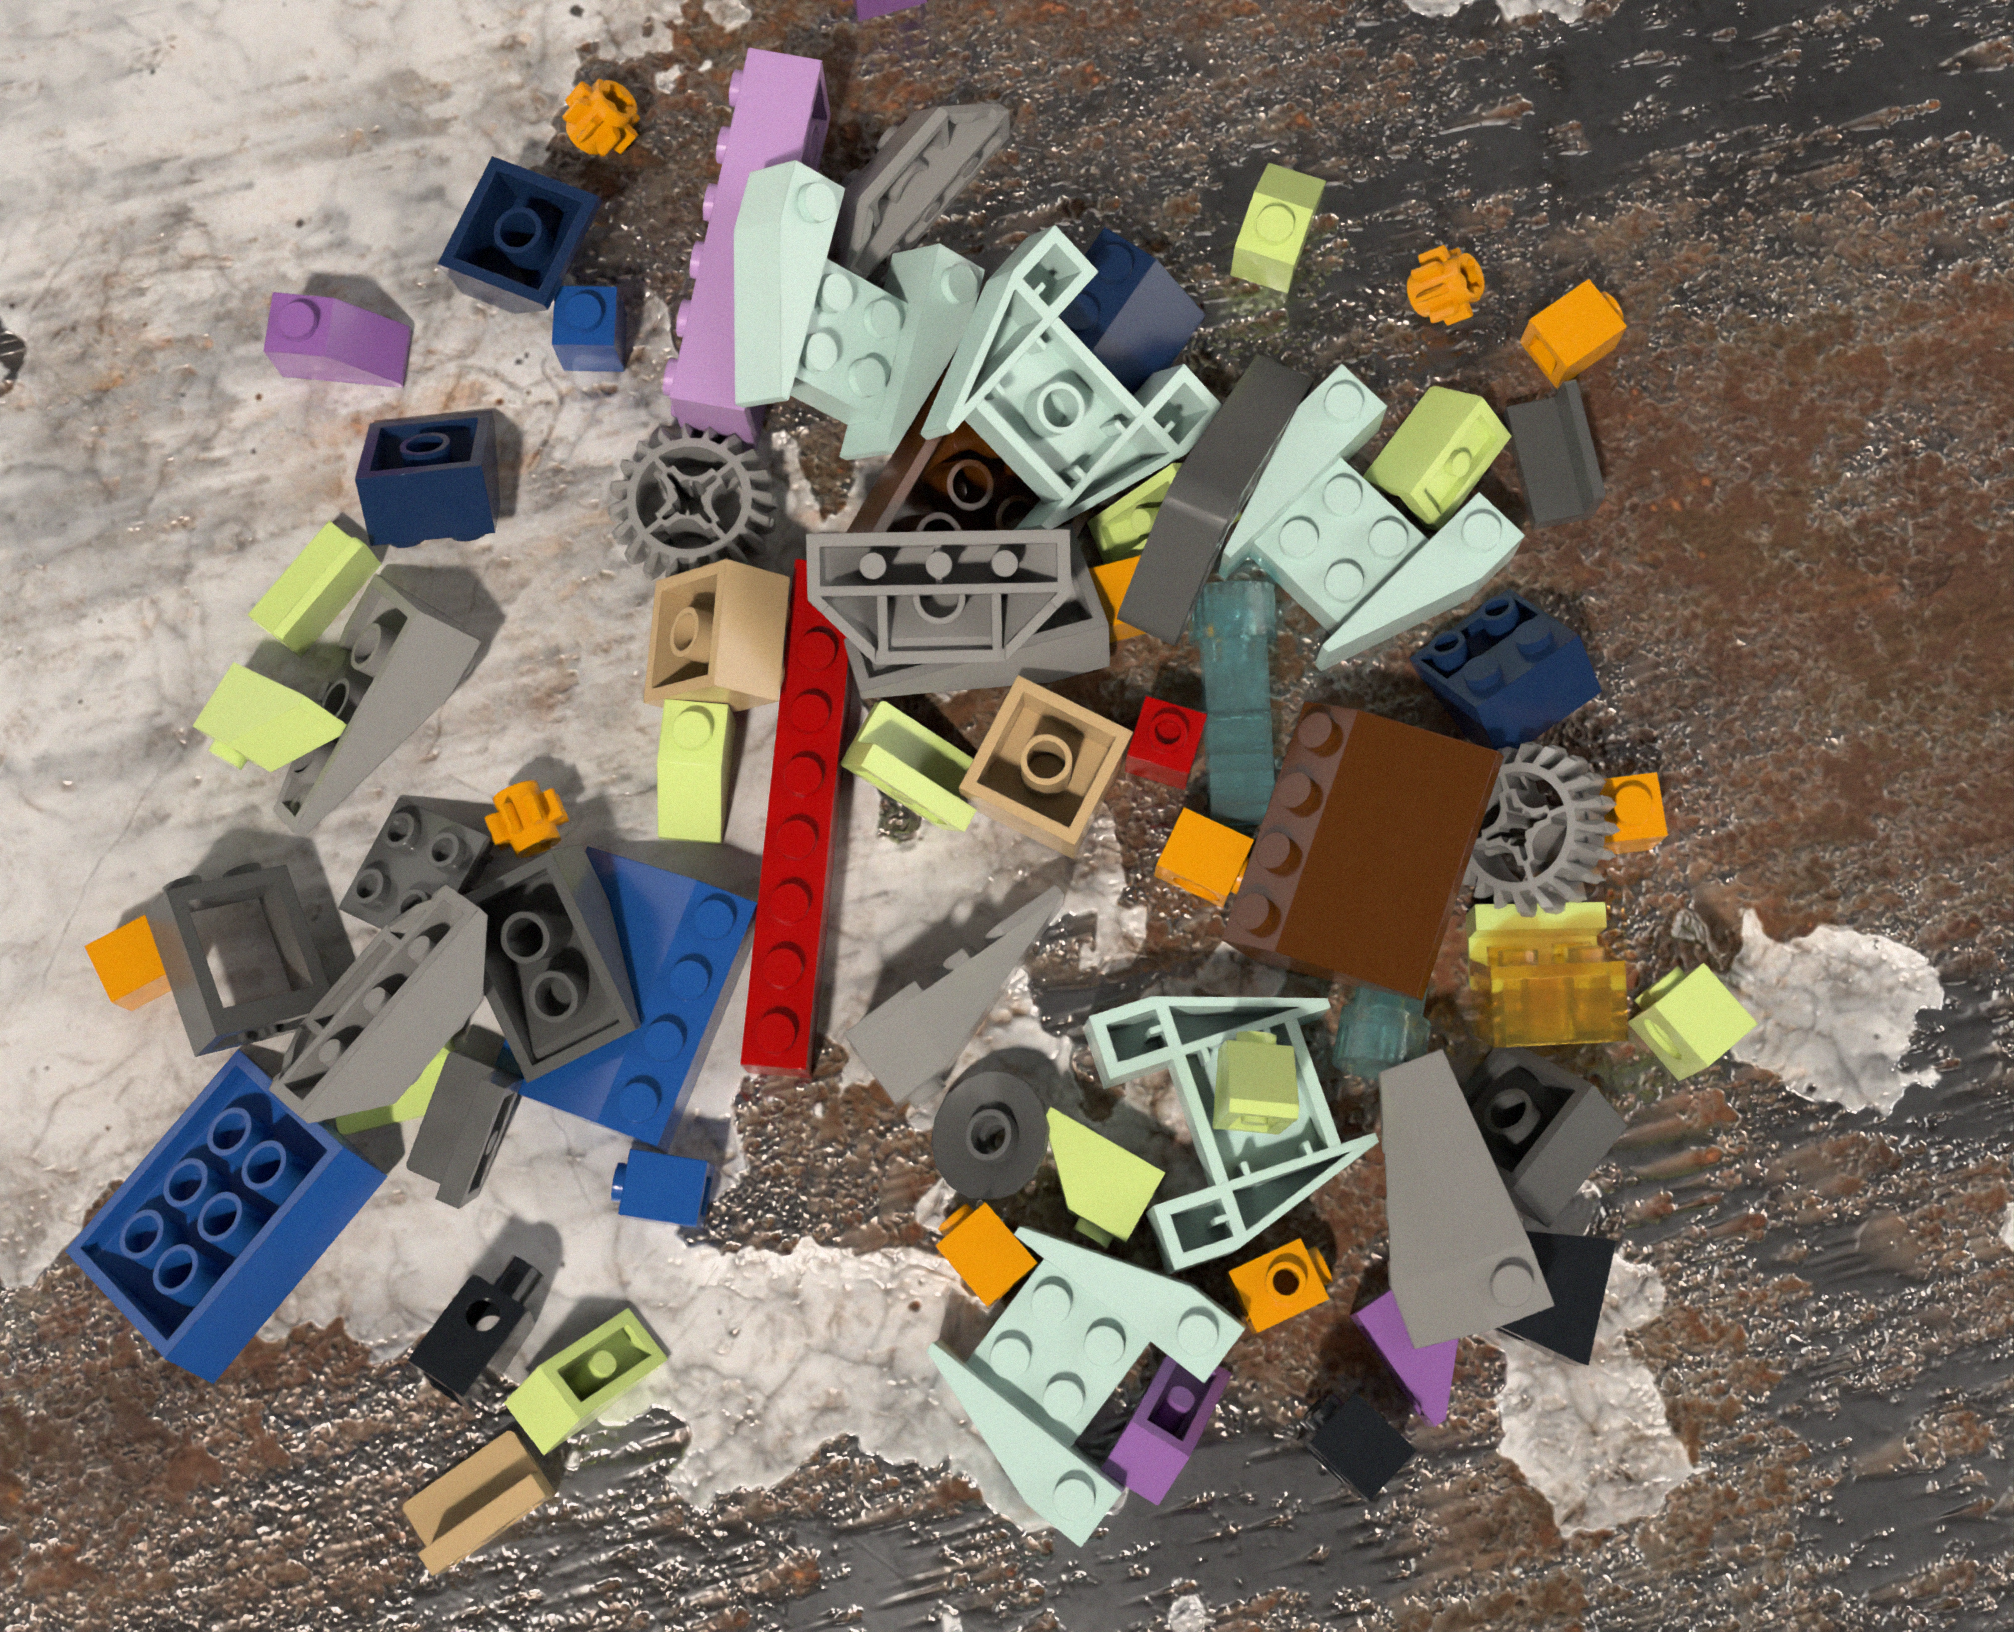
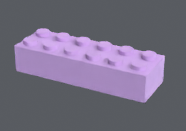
[663,48,831,451]

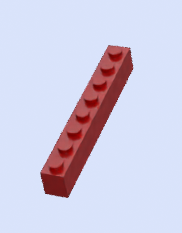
[740,559,853,1079]

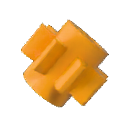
[562,79,640,157]
[1407,245,1485,326]
[484,780,569,859]

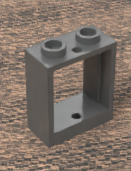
[145,863,331,1057]

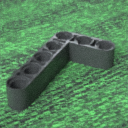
[1117,353,1314,647]

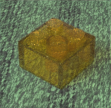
[1469,941,1629,1048]

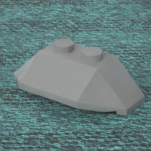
[836,103,1010,287]
[806,529,1071,665]
[268,885,487,1124]

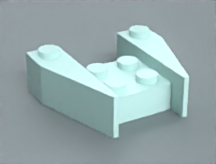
[734,160,985,460]
[920,225,1222,530]
[1219,364,1525,671]
[1083,996,1379,1275]
[926,1226,1247,1548]

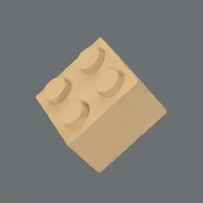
[643,559,791,713]
[959,675,1133,859]

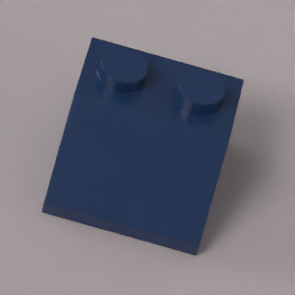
[437,156,602,314]
[1058,227,1205,396]
[355,411,500,548]

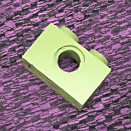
[1627,963,1758,1081]

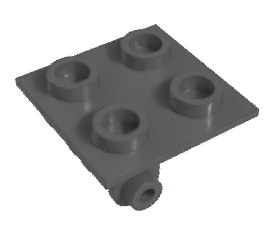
[338,797,494,930]

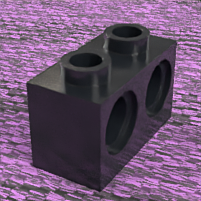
[1297,1392,1417,1501]

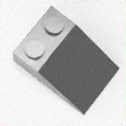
[463,844,641,1083]

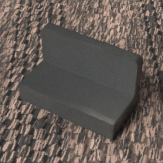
[1503,379,1606,530]
[406,1050,524,1209]

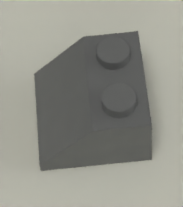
[1461,1037,1628,1228]

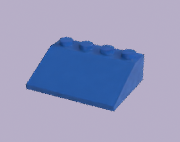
[495,846,758,1153]
[65,1049,388,1384]

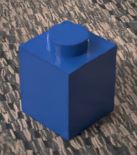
[552,286,628,372]
[611,1149,715,1231]

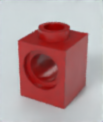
[1125,696,1207,790]

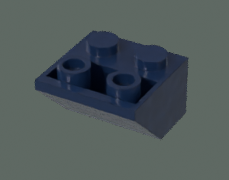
[1409,588,1602,751]

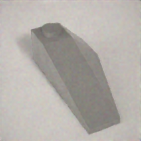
[844,524,1110,699]
[273,573,482,837]
[844,884,1064,1110]
[1378,1049,1555,1349]

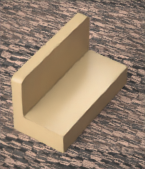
[403,1430,556,1576]

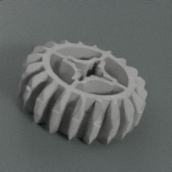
[608,422,778,581]
[1463,742,1621,917]

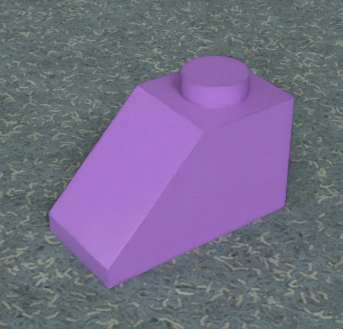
[263,292,412,388]
[1350,1288,1459,1427]
[1101,1354,1232,1506]

